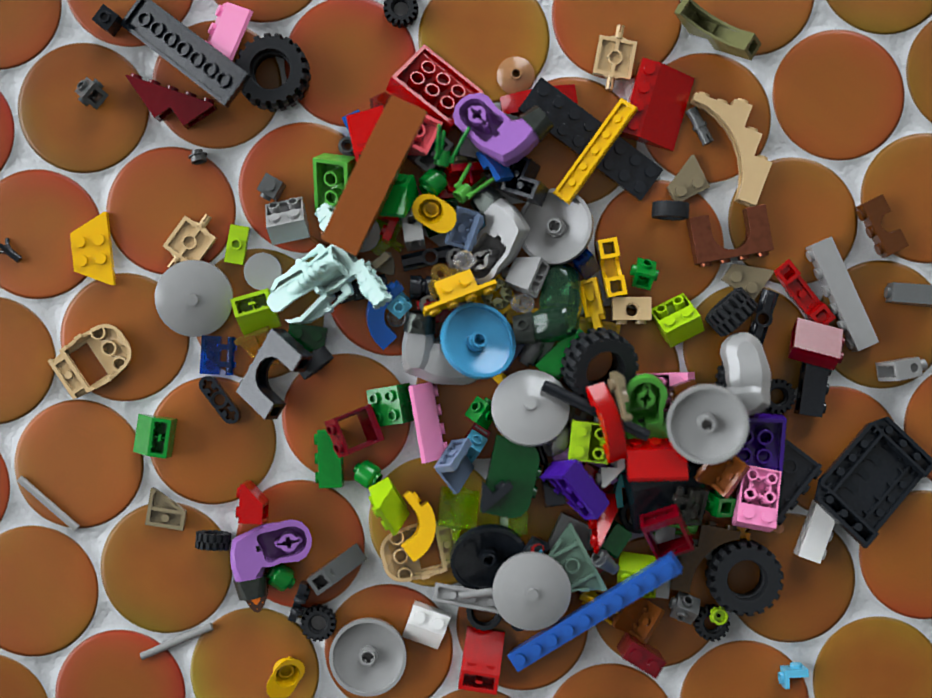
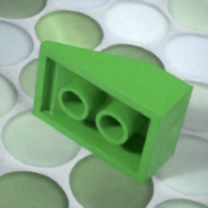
[313,153,357,212]

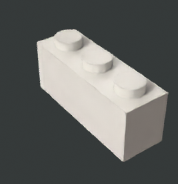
[793,499,837,564]

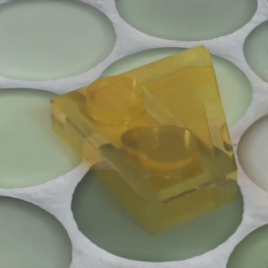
[234,326,282,367]

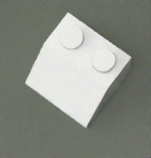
[402,600,451,649]

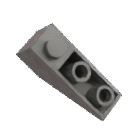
[307,543,367,596]

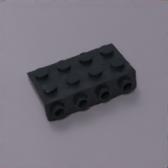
[777,439,823,526]

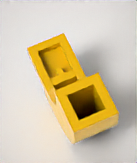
[401,490,436,562]

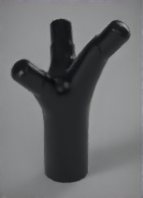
[0,238,22,263]

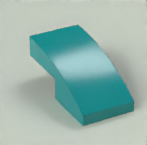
[613,468,626,508]

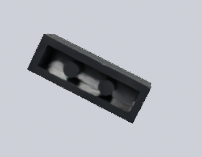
[794,362,832,417]

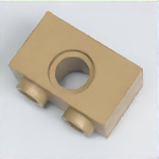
[611,297,652,324]

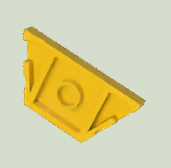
[70,212,116,286]

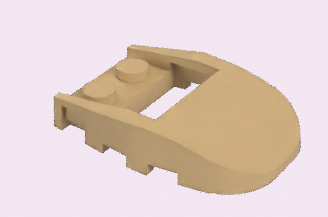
[48,324,132,400]
[380,519,456,582]

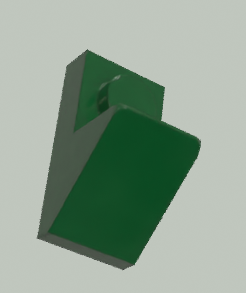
[600,520,632,559]

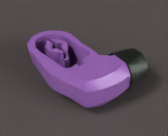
[453,93,554,167]
[230,519,312,601]

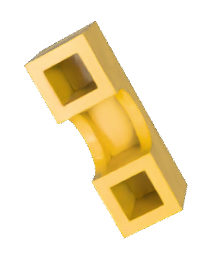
[595,237,628,299]

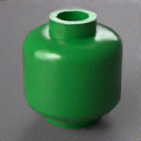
[419,168,447,196]
[353,460,383,489]
[266,563,296,592]

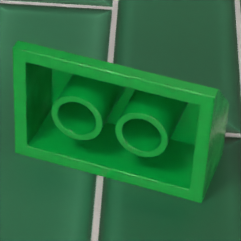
[380,174,419,217]

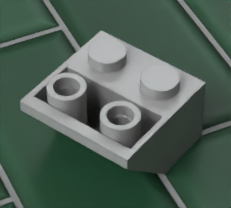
[265,197,310,245]

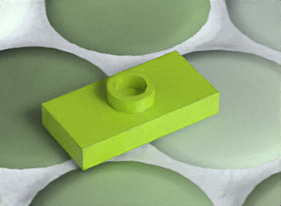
[224,224,250,265]

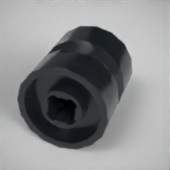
[410,275,438,300]

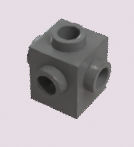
[75,77,109,110]
[668,591,701,625]

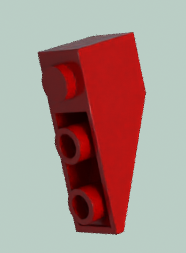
[588,493,618,554]

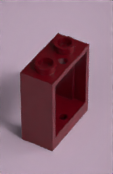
[325,404,385,458]
[639,504,694,560]

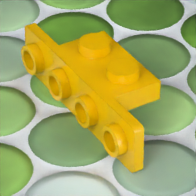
[423,269,497,317]

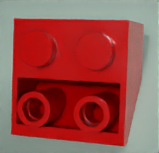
[235,480,269,525]

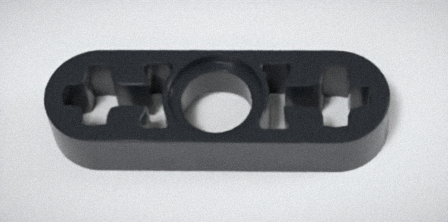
[199,376,241,424]

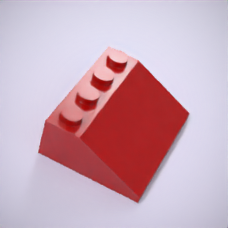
[386,44,484,137]
[619,57,695,152]

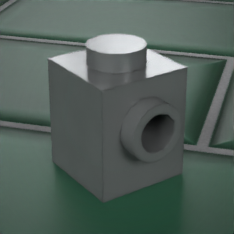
[257,173,287,202]

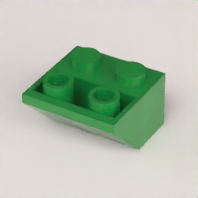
[133,414,177,459]

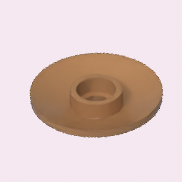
[497,57,535,94]

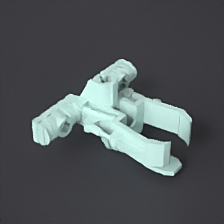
[267,203,392,324]

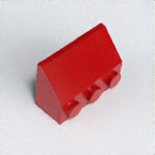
[625,437,689,482]

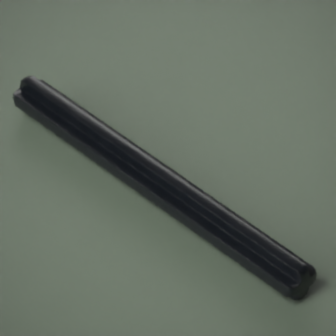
[541,380,651,441]

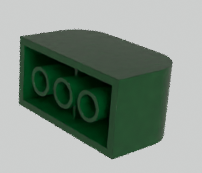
[480,433,542,518]

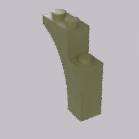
[674,0,761,60]

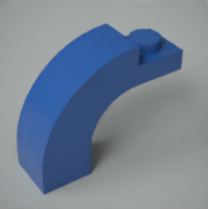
[366,280,404,350]

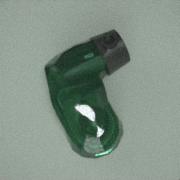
[513,263,582,344]

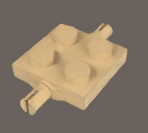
[592,25,637,91]
[163,213,217,268]

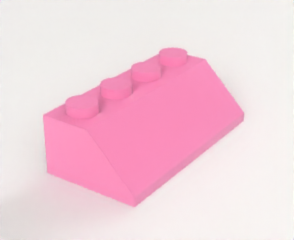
[205,2,253,61]
[408,382,448,464]

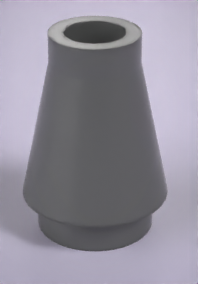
[591,549,619,575]

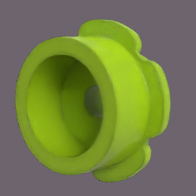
[709,606,729,625]

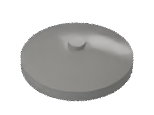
[520,188,594,265]
[155,260,234,337]
[491,369,570,447]
[667,384,749,464]
[492,551,571,630]
[329,617,407,697]

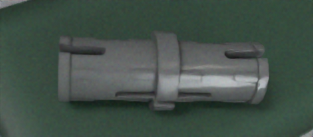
[685,106,714,146]

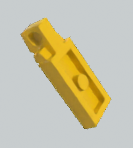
[578,277,606,330]

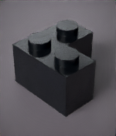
[501,157,549,207]

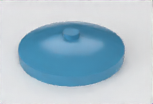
[440,303,516,379]

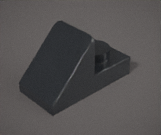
[480,480,514,513]

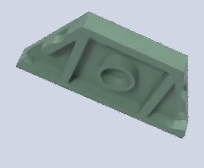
[547,523,608,592]

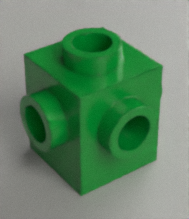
[629,257,659,290]
[464,396,493,430]
[704,490,736,518]

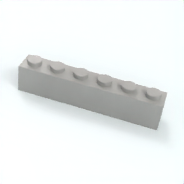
[806,237,879,352]

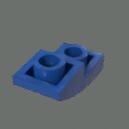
[476,151,514,182]

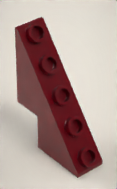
[125,73,217,129]

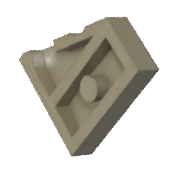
[667,154,710,201]
[721,264,774,300]
[607,371,632,421]
[145,487,188,531]

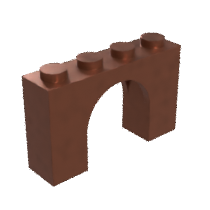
[686,204,774,267]

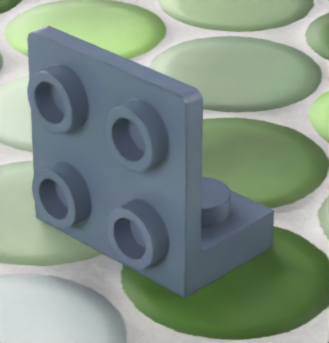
[434,438,474,494]

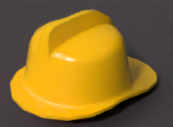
[412,194,457,233]
[266,656,305,698]

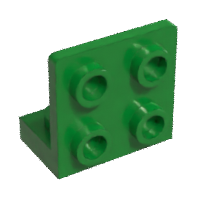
[366,383,414,427]

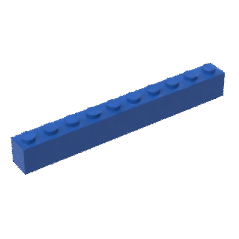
[507,551,683,672]

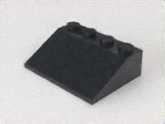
[622,459,705,530]

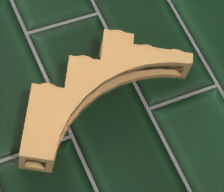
[690,92,772,207]

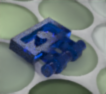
[199,335,237,375]

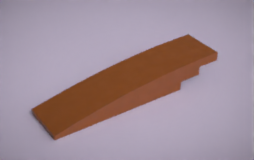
[321,95,428,256]

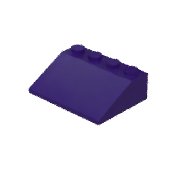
[735,413,787,476]

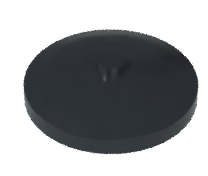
[450,524,525,590]

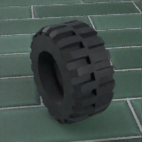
[235,33,311,112]
[561,327,639,401]
[705,538,784,617]

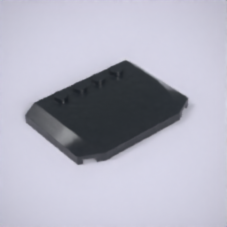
[814,417,932,548]

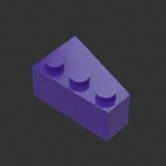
[540,459,610,520]

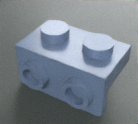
[444,205,484,253]

